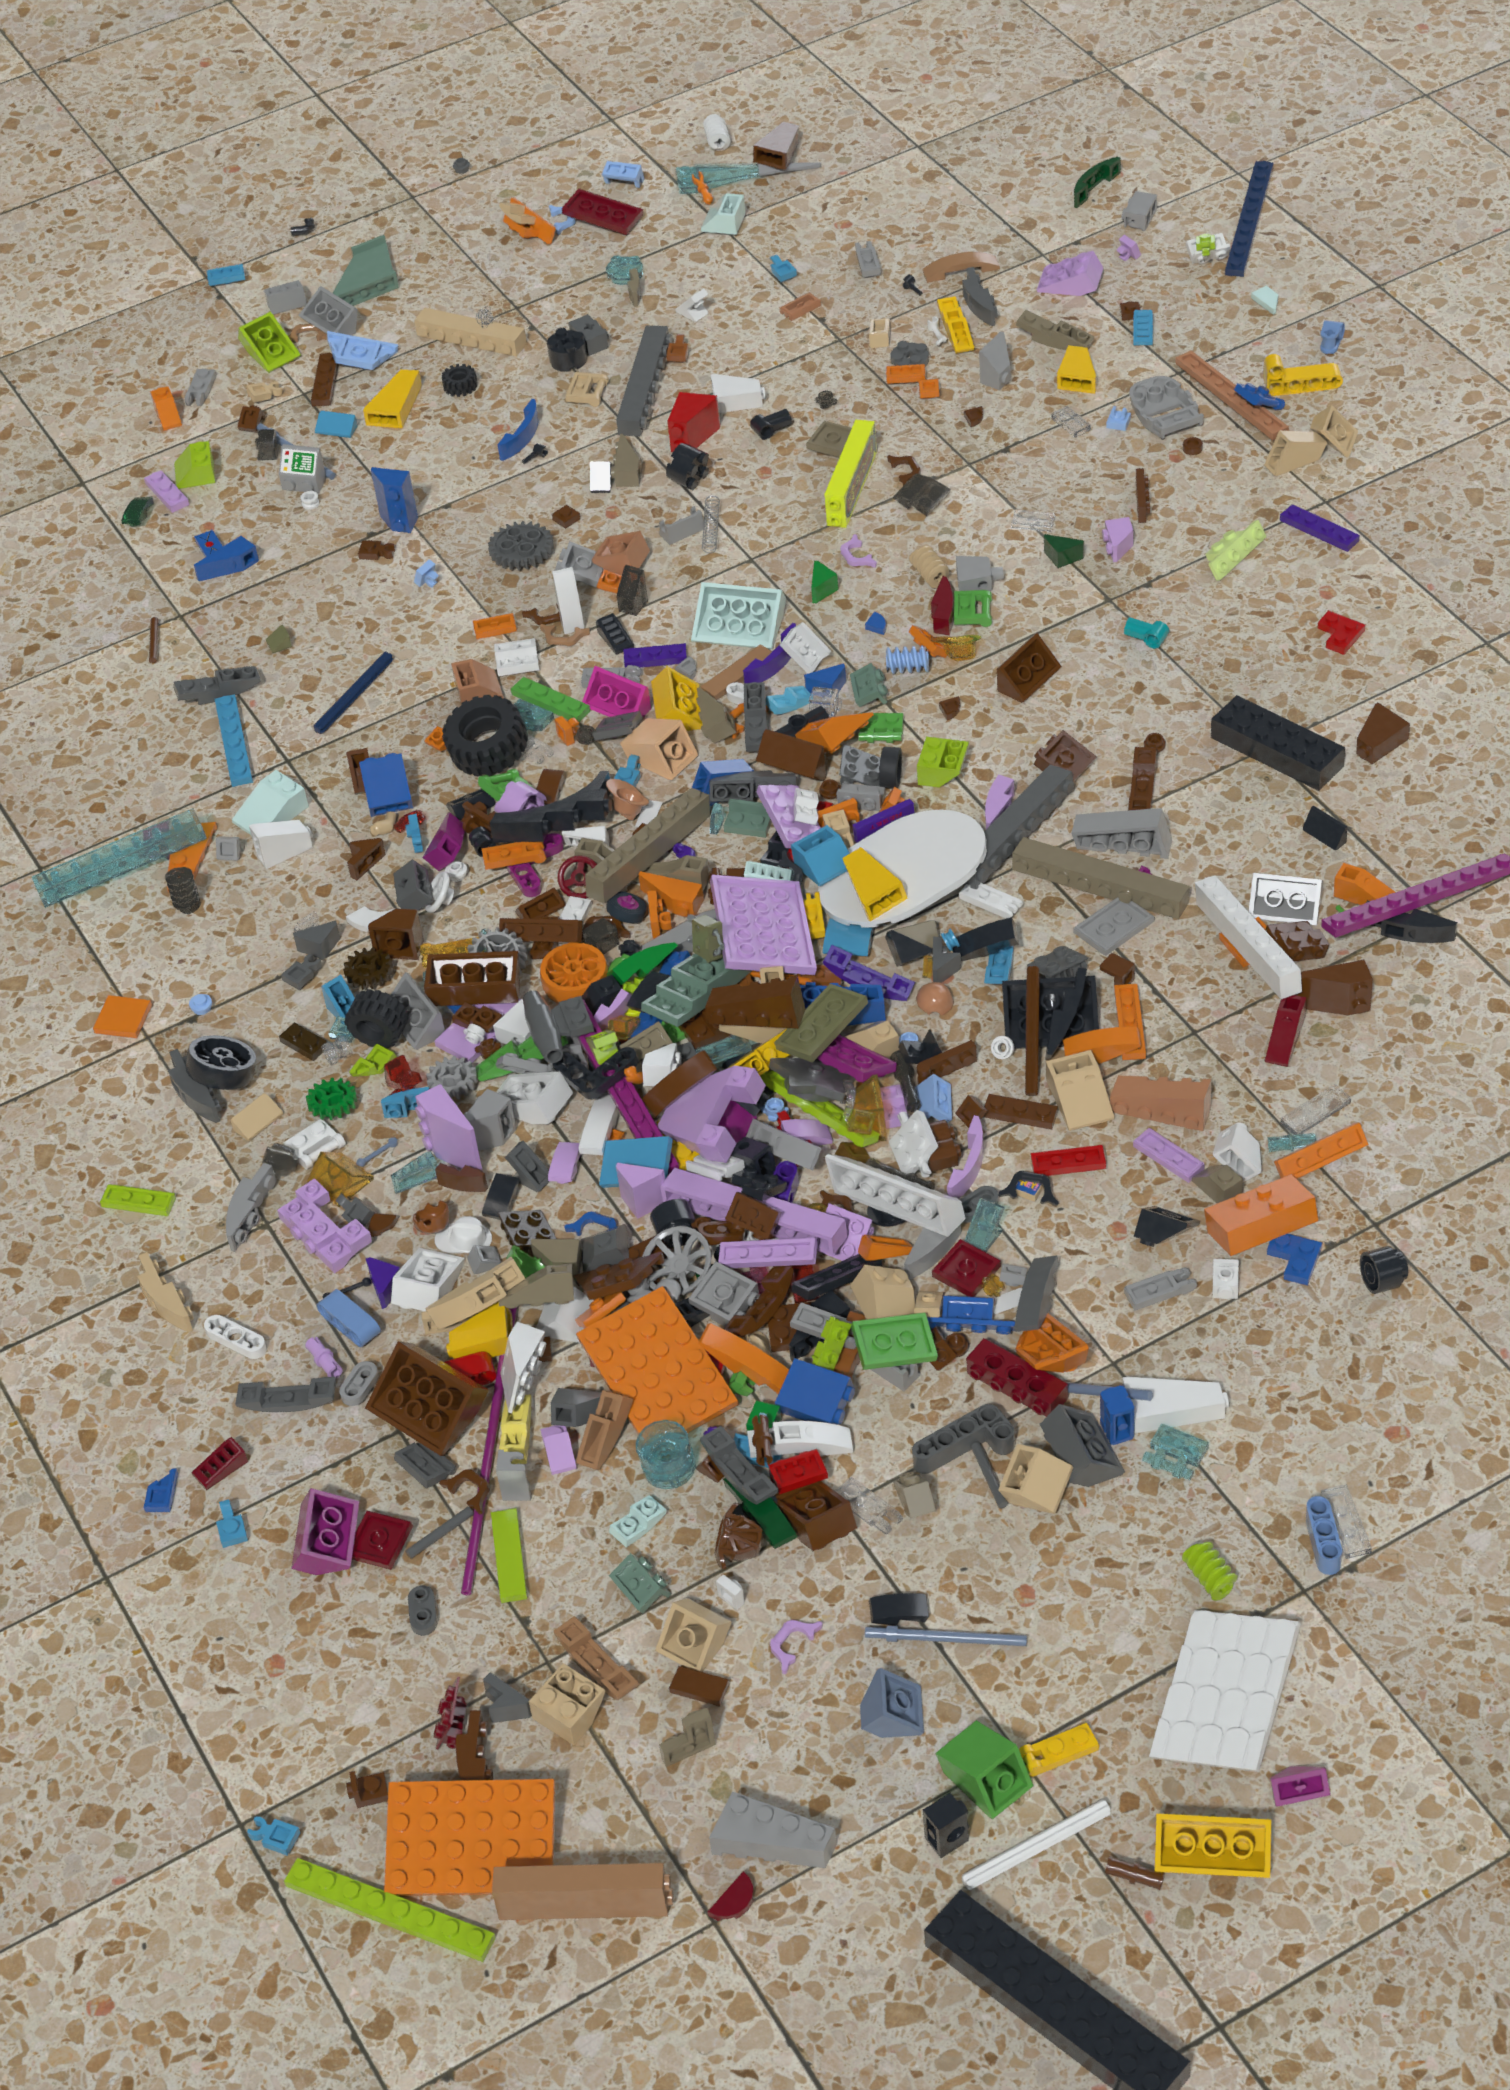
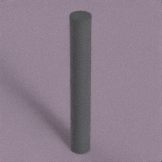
[971,1442,1008,1509]
[405,1506,474,1559]

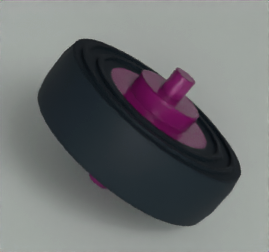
[606,892,647,923]

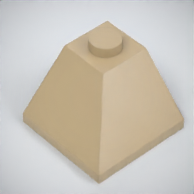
[1310,405,1358,458]
[843,1020,900,1059]

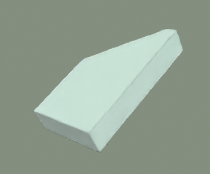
[1251,286,1278,315]

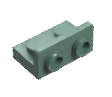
[850,663,888,707]
[723,799,772,838]
[609,1553,671,1613]

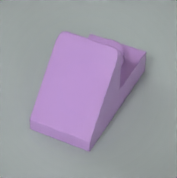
[540,1425,577,1475]

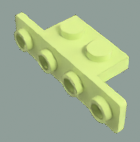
[1205,520,1266,581]

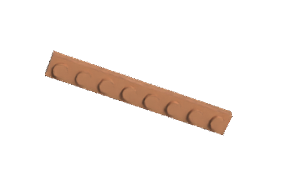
[1175,350,1289,440]

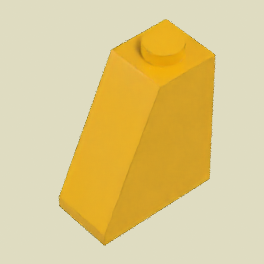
[1057,345,1096,394]
[446,1301,513,1359]

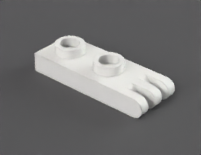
[959,883,1023,918]

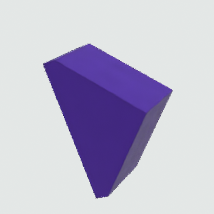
[365,1257,400,1309]

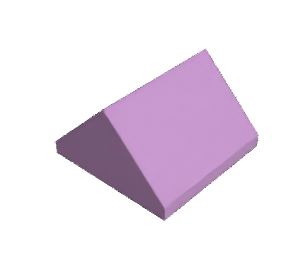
[616,1163,665,1219]

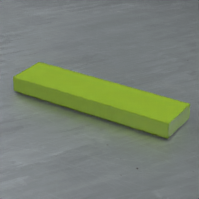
[491,1508,527,1603]

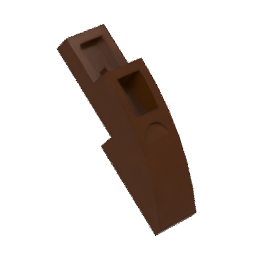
[456,1710,493,1781]

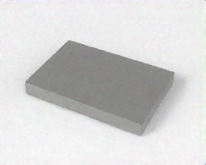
[1073,898,1154,956]

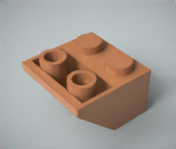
[451,659,503,703]

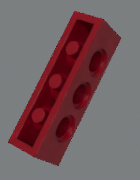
[966,1338,1068,1417]

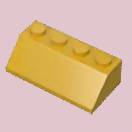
[1155,1813,1271,1878]

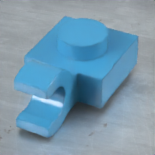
[770,254,797,282]
[614,754,641,787]
[216,1499,248,1548]

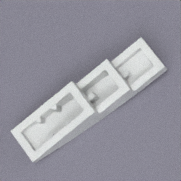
[579,1092,619,1155]

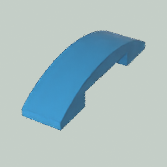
[984,946,1014,984]

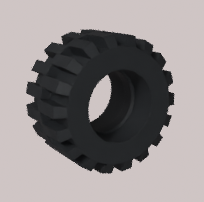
[345,989,408,1049]

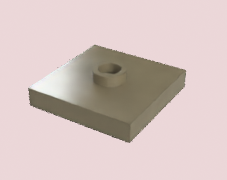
[806,420,852,458]

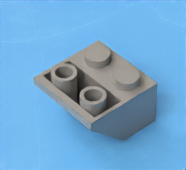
[463,1089,516,1151]

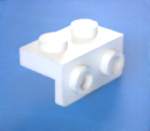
[1185,233,1231,264]
[780,622,831,674]

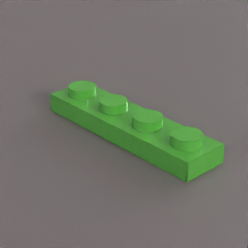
[511,677,590,722]

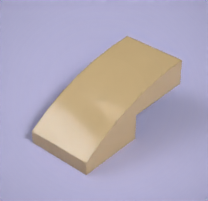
[499,202,535,224]
[822,810,854,849]

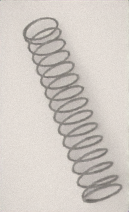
[702,496,720,553]

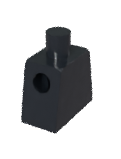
[730,1137,776,1175]

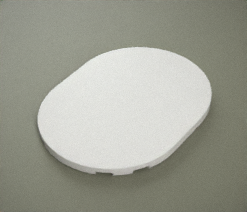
[818,810,987,928]

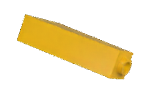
[363,369,422,428]
[842,847,908,922]

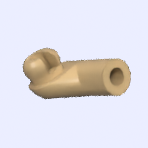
[370,811,397,836]

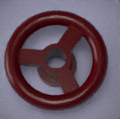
[557,855,597,899]

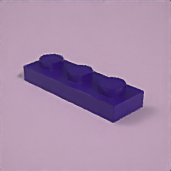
[624,643,687,668]

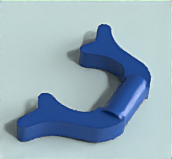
[564,1211,617,1236]

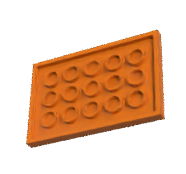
[576,1286,738,1454]
[384,1779,555,1896]

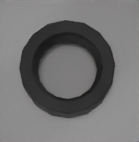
[879,747,902,789]

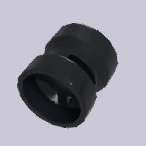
[468,827,496,857]

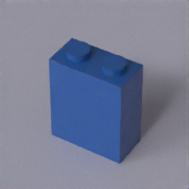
[359,753,413,817]
[775,1358,855,1425]

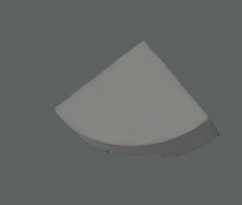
[675,656,697,680]

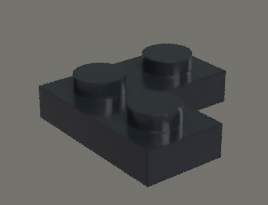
[732,1168,787,1201]

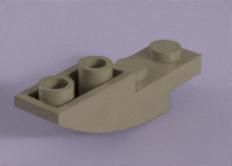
[1016,310,1095,350]

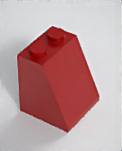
[667,392,720,452]

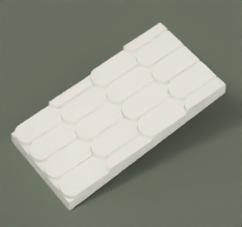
[1149,1610,1301,1772]

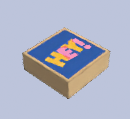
[1016,1181,1043,1202]

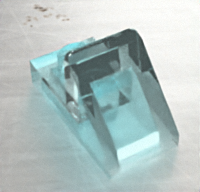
[964,1198,1005,1253]

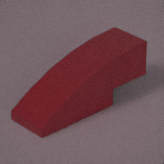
[931,576,954,636]

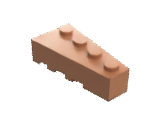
[1110,1075,1211,1131]

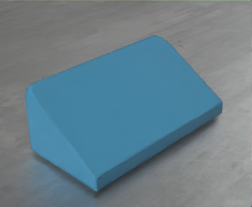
[315,410,358,438]

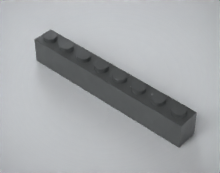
[616,325,672,436]
[963,765,1074,890]

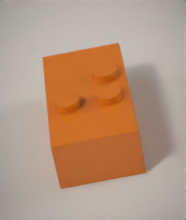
[1204,1174,1318,1256]

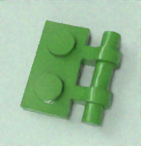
[859,713,904,743]

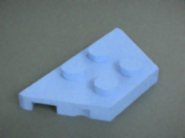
[327,331,398,370]

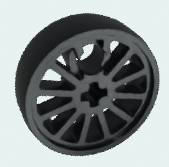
[185,1035,256,1090]

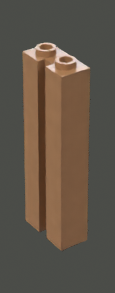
[492,1863,674,1920]

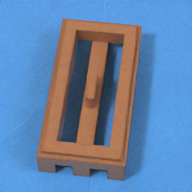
[780,292,821,321]

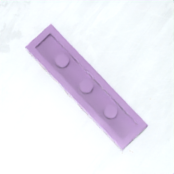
[718,1238,818,1268]

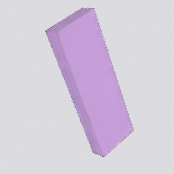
[1133,1128,1205,1183]

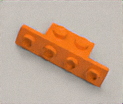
[503,198,556,244]

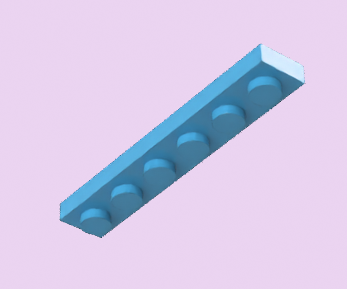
[215,694,253,787]

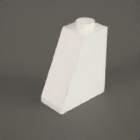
[711,374,766,413]
[249,820,313,869]

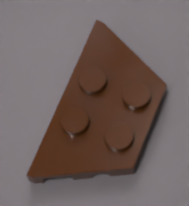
[574,1252,665,1300]

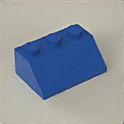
[371,467,418,533]

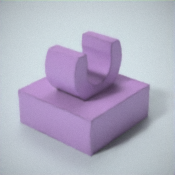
[1117,235,1141,261]

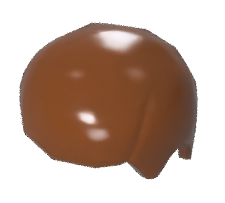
[413,1200,450,1234]

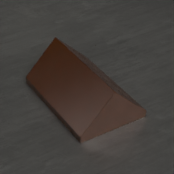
[997,633,1062,703]
[755,729,826,781]

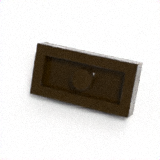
[279,1022,329,1061]

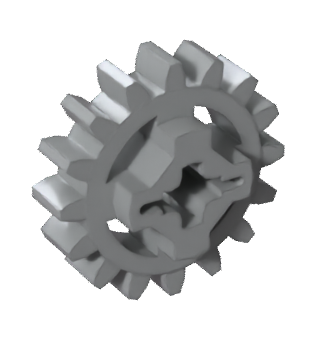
[426,1056,478,1100]

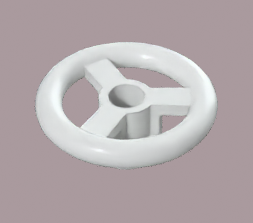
[425,871,454,913]

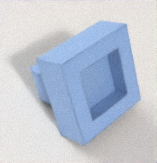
[1106,406,1131,431]
[414,559,439,588]

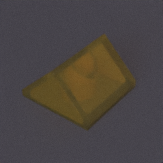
[307,1152,374,1207]

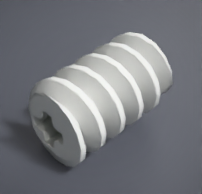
[703,114,730,151]

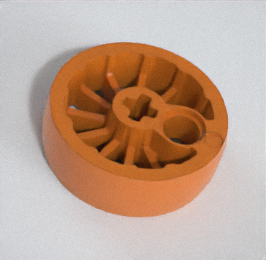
[540,943,608,1004]

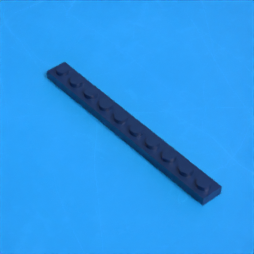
[1225,161,1274,277]

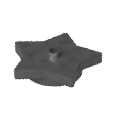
[769,1058,855,1102]

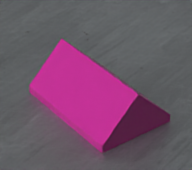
[582,666,651,718]

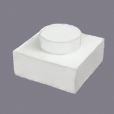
[716,1574,744,1610]

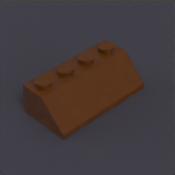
[424,951,520,1006]

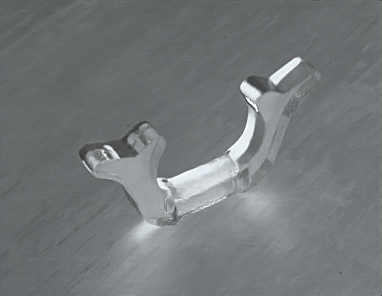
[840,1079,856,1122]

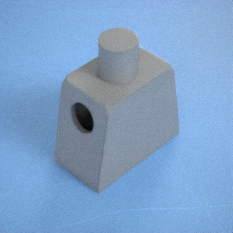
[956,556,1003,591]

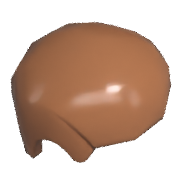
[916,982,954,1015]

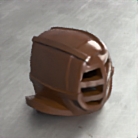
[715,1502,763,1569]

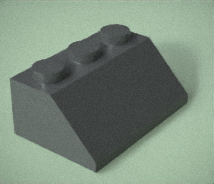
[1040,1404,1125,1487]

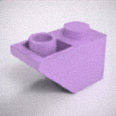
[1102,517,1133,562]

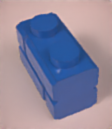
[1100,1385,1134,1445]

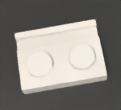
[686,1155,745,1181]

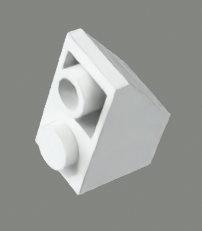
[642,1043,682,1086]

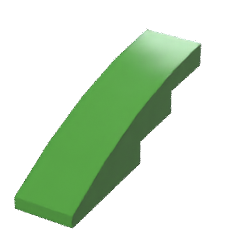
[475,1036,568,1081]

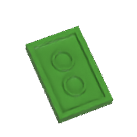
[851,1313,938,1370]

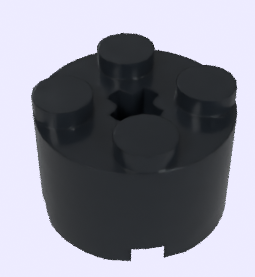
[547,328,587,372]
[666,443,709,490]

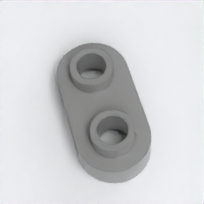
[339,1361,378,1406]

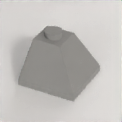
[979,331,1011,390]

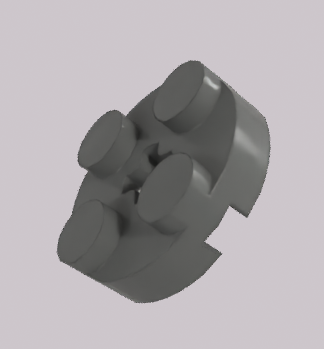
[890,341,929,367]

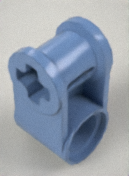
[1320,320,1345,354]

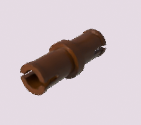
[752,1415,773,1466]
[1105,1856,1165,1890]

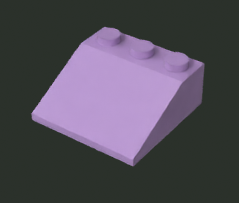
[415,1084,483,1172]

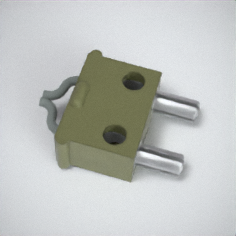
[687,914,724,963]

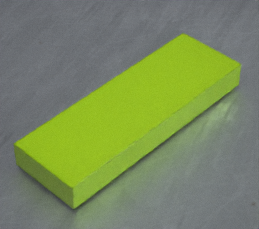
[100,1184,176,1216]

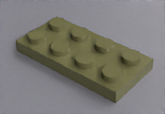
[774,984,868,1063]

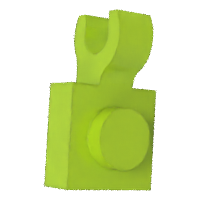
[1196,233,1215,256]

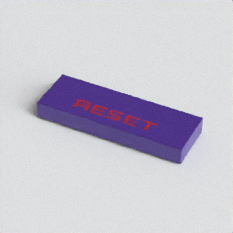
[853,799,915,843]

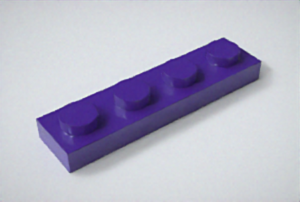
[1280,504,1360,552]

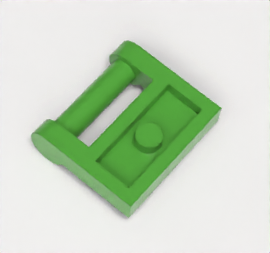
[954,590,992,627]
[478,769,535,801]

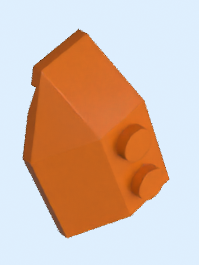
[1015,1313,1089,1373]

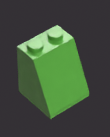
[935,1720,1033,1819]

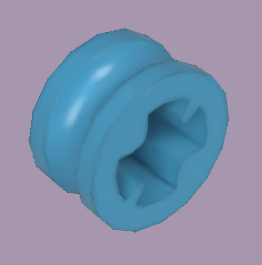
[941,928,960,952]

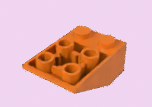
[795,712,874,753]

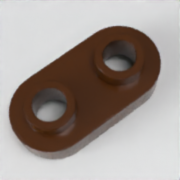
[698,1220,746,1246]

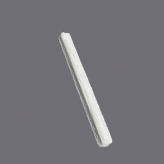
[962,1800,1111,1890]

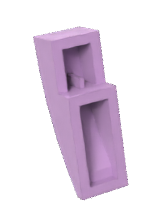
[985,774,1015,829]

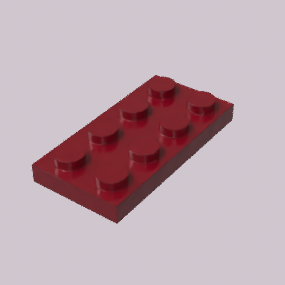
[562,188,643,235]

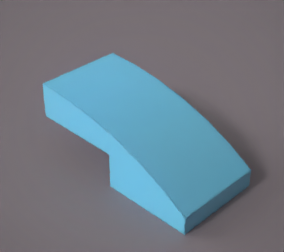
[766,686,814,715]

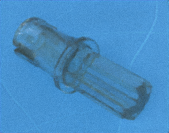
[1267,1133,1316,1153]

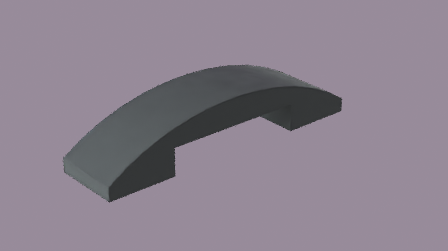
[235,1377,336,1412]
[700,1426,778,1505]

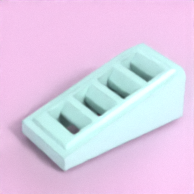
[744,861,792,881]

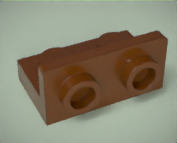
[725,1192,782,1240]

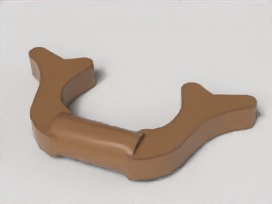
[288,324,327,343]
[540,624,590,646]

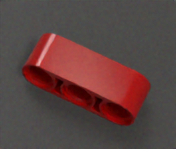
[444,1351,496,1385]

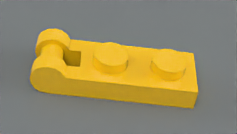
[1019,1723,1099,1777]

